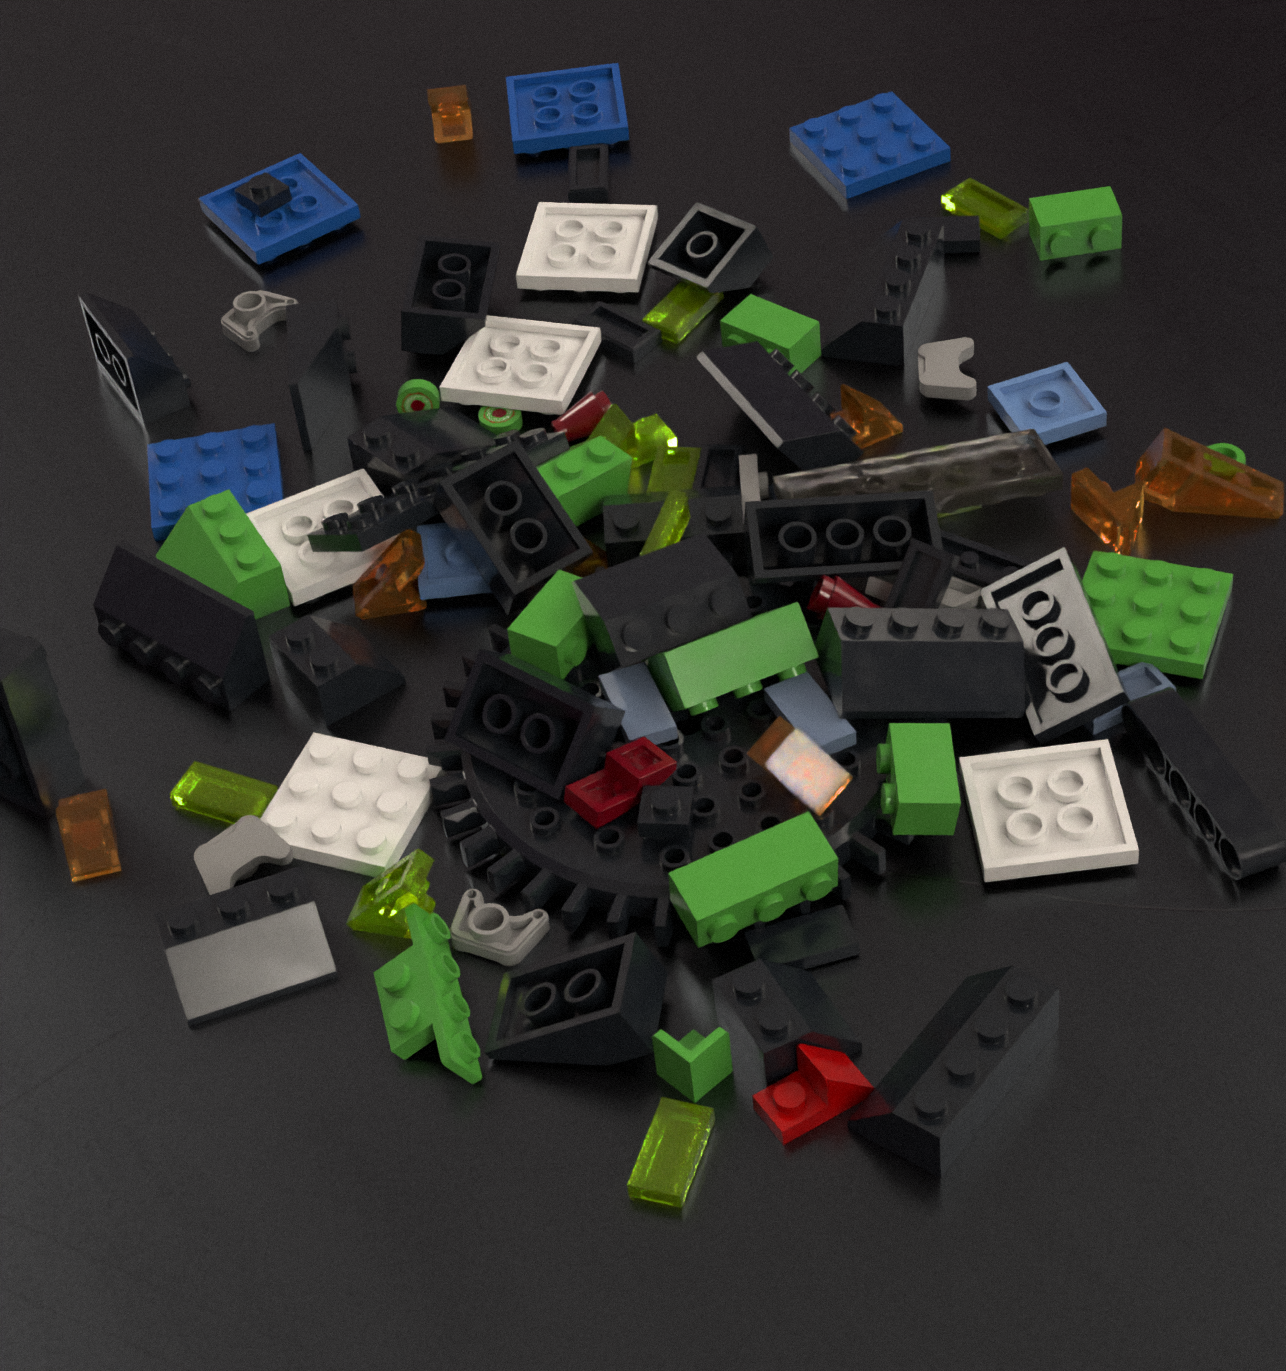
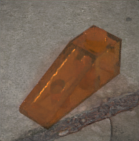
[1134,427,1284,519]

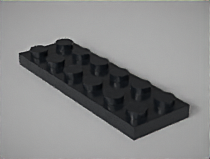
[307,428,570,552]

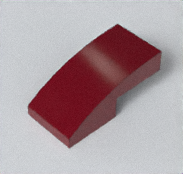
[564,736,677,829]

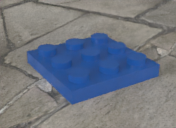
[506,63,630,154]
[789,91,951,199]
[199,153,361,265]
[147,423,284,541]

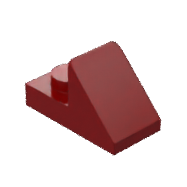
[752,1044,874,1145]

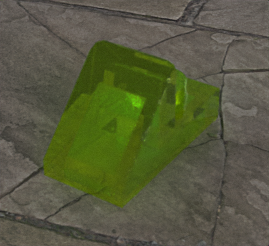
[587,404,678,469]
[346,848,436,939]

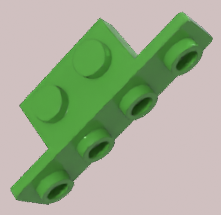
[373,903,483,1085]

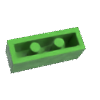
[668,811,838,948]

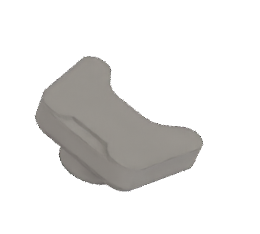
[221,290,298,352]
[918,337,976,400]
[194,815,293,895]
[449,888,550,966]

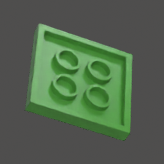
[1082,550,1233,679]

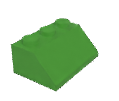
[535,435,632,527]
[156,489,290,620]
[641,602,819,716]

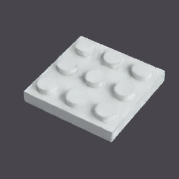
[516,202,658,293]
[440,315,601,415]
[246,468,418,606]
[260,732,447,880]
[959,739,1139,882]

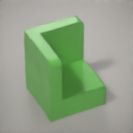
[652,1027,733,1103]

